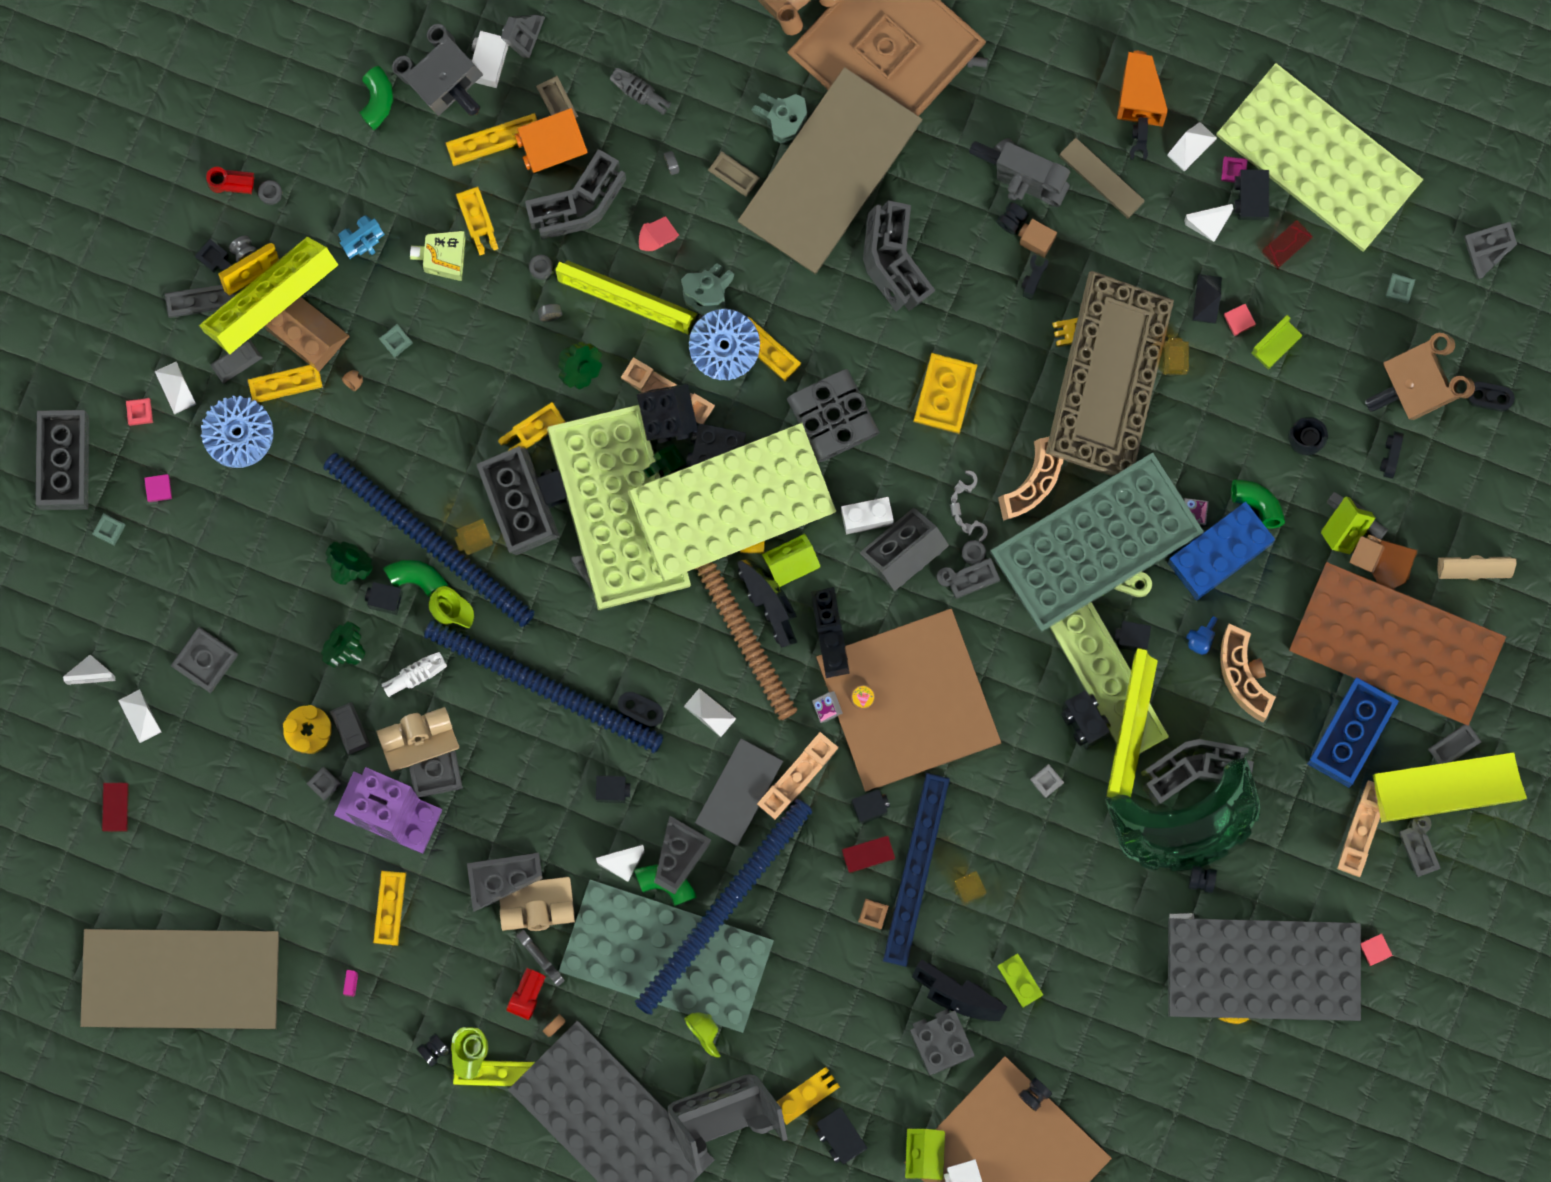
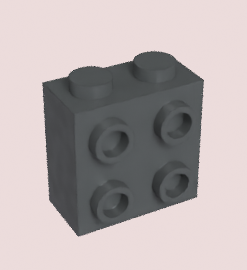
[910,1009,975,1076]

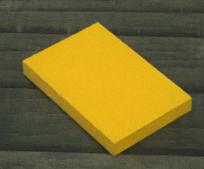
[913,353,977,434]

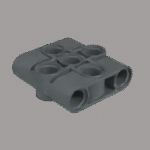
[787,369,880,462]

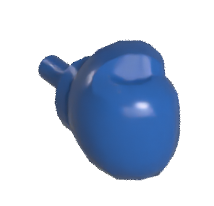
[1186,616,1218,655]

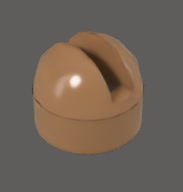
[342,370,363,391]
[1248,658,1266,679]

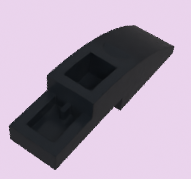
[737,559,798,648]
[811,587,850,678]
[912,959,1007,1021]

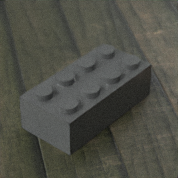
[36,410,89,510]
[476,446,560,555]

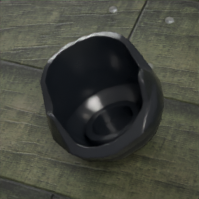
[1288,417,1328,456]

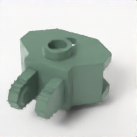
[751,93,807,145]
[681,263,734,316]

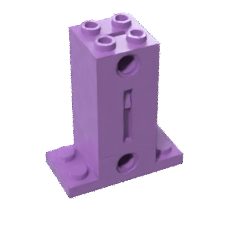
[334,767,442,854]

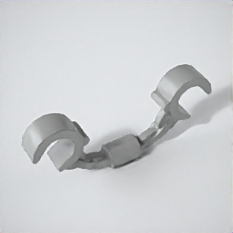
[950,471,988,542]

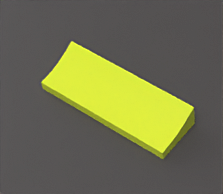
[199,237,338,354]
[556,260,697,335]
[1107,649,1158,801]
[1373,753,1527,823]

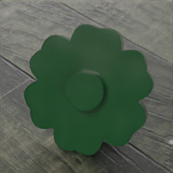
[558,342,602,389]
[325,541,373,585]
[321,621,365,668]

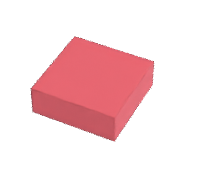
[1223,304,1256,336]
[126,398,153,426]
[1361,934,1393,966]

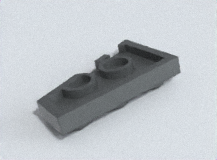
[654,816,711,894]
[467,853,543,912]

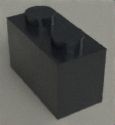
[1234,170,1269,220]
[815,1107,868,1165]

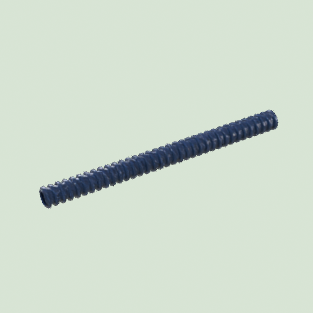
[323,452,535,628]
[424,619,663,754]
[635,799,812,1015]

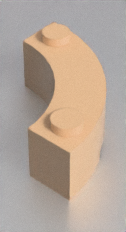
[998,437,1063,521]
[1220,624,1276,722]

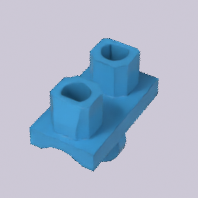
[338,215,385,259]

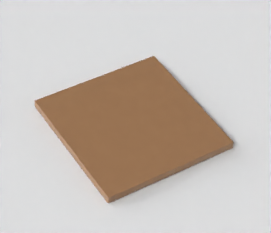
[787,0,986,116]
[816,609,1001,792]
[904,1057,1112,1182]

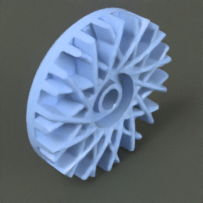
[689,309,760,380]
[201,396,273,468]

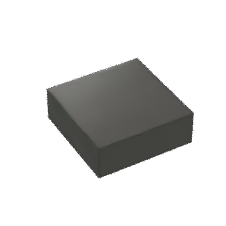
[306,766,341,801]

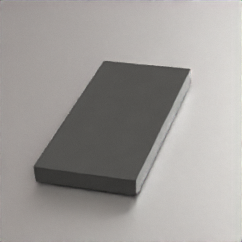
[695,739,783,847]

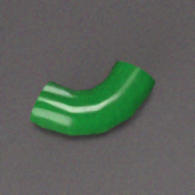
[359,66,393,131]
[1231,479,1285,529]
[383,560,448,597]
[634,864,697,906]

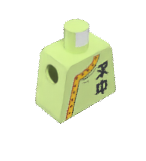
[410,231,466,281]

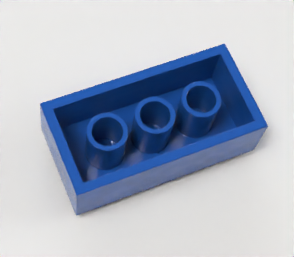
[1168,502,1275,601]
[1307,677,1399,788]

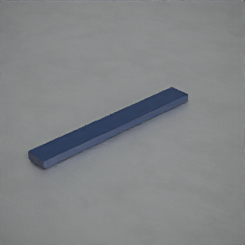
[883,773,950,967]

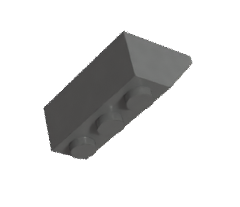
[860,508,949,591]

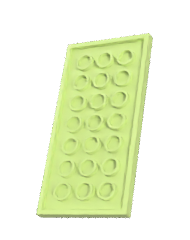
[1216,63,1423,252]
[547,405,691,610]
[628,423,836,581]

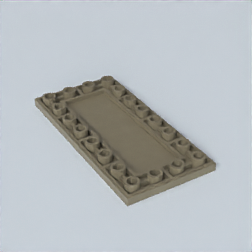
[738,67,922,275]
[1045,271,1174,477]
[80,929,279,1029]

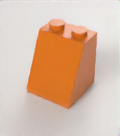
[1117,50,1168,127]
[514,108,588,173]

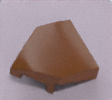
[1372,541,1418,590]

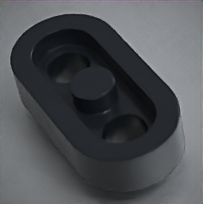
[1466,382,1515,412]
[1380,431,1404,479]
[618,692,664,727]

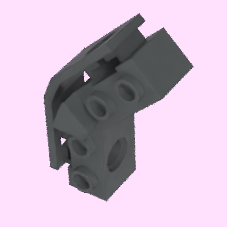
[525,149,626,240]
[863,201,935,312]
[1141,739,1254,807]

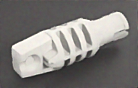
[382,652,447,697]

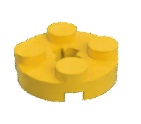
[283,705,332,754]

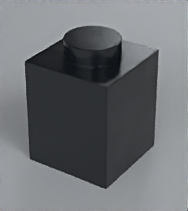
[537,469,567,508]
[365,582,403,615]
[1114,621,1151,651]
[596,775,631,803]
[852,790,890,825]

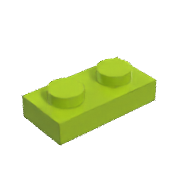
[997,954,1043,1008]

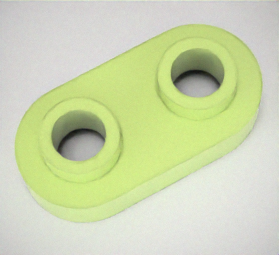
[1114,572,1152,597]

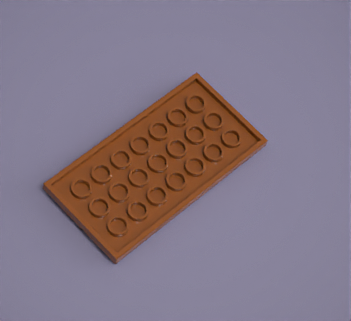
[1289,562,1506,726]

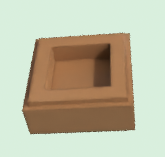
[858,899,889,930]

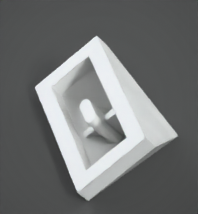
[1167,122,1217,172]
[1184,204,1233,242]
[155,362,196,414]
[63,655,115,685]
[684,688,736,737]
[118,689,161,743]
[596,845,645,882]

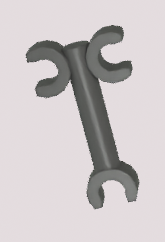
[516,930,565,987]

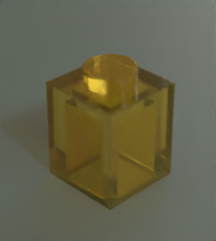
[1163,338,1189,375]
[455,519,493,555]
[953,871,987,906]

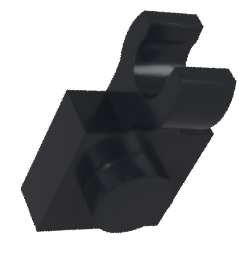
[1129,117,1148,161]
[195,239,232,273]
[1021,255,1048,300]

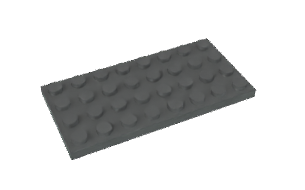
[1168,918,1361,1021]
[508,1021,715,1182]

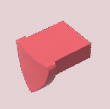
[639,216,679,251]

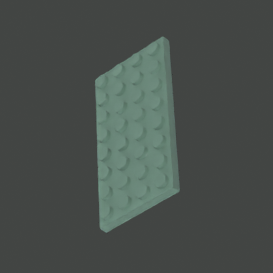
[990,453,1204,633]
[559,880,774,1033]

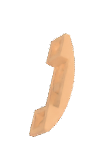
[621,357,715,424]
[757,732,838,820]
[1337,780,1380,877]

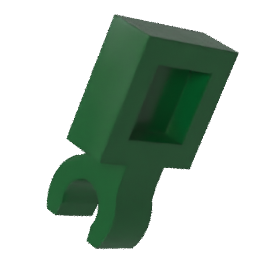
[643,443,686,478]

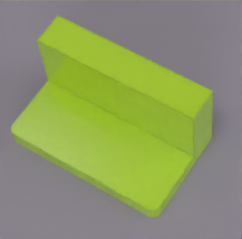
[1252,315,1302,370]
[1321,497,1375,555]
[762,534,820,587]
[905,1129,945,1180]

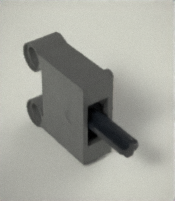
[392,24,484,116]
[969,141,1070,207]

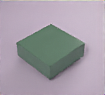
[1385,273,1415,304]
[379,324,413,358]
[92,513,126,546]

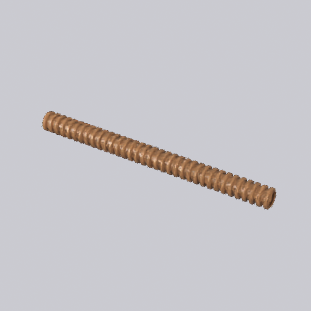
[695,562,798,720]

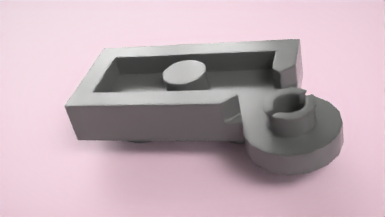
[937,558,1000,599]
[1399,816,1441,878]

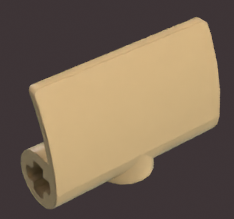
[1437,555,1516,580]
[377,707,459,772]
[500,877,575,931]

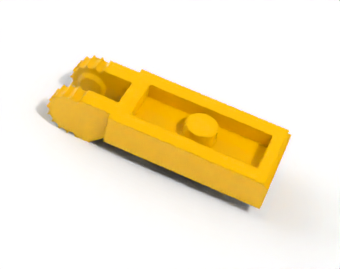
[456,187,499,255]
[498,402,566,451]

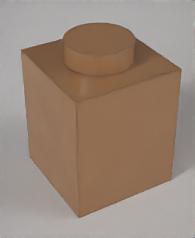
[1018,219,1057,258]
[1349,534,1385,573]

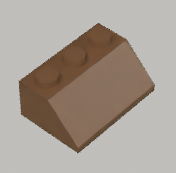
[264,297,350,372]

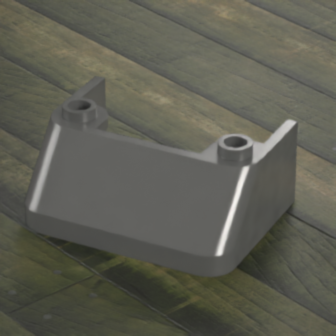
[668,1074,788,1174]

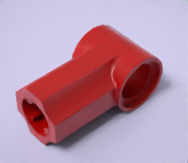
[206,167,254,194]
[506,968,546,1021]

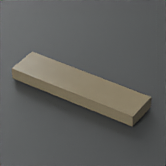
[1059,138,1145,219]

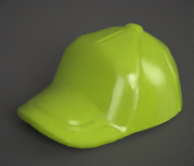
[429,586,474,628]
[684,1012,721,1058]
[451,1027,488,1080]

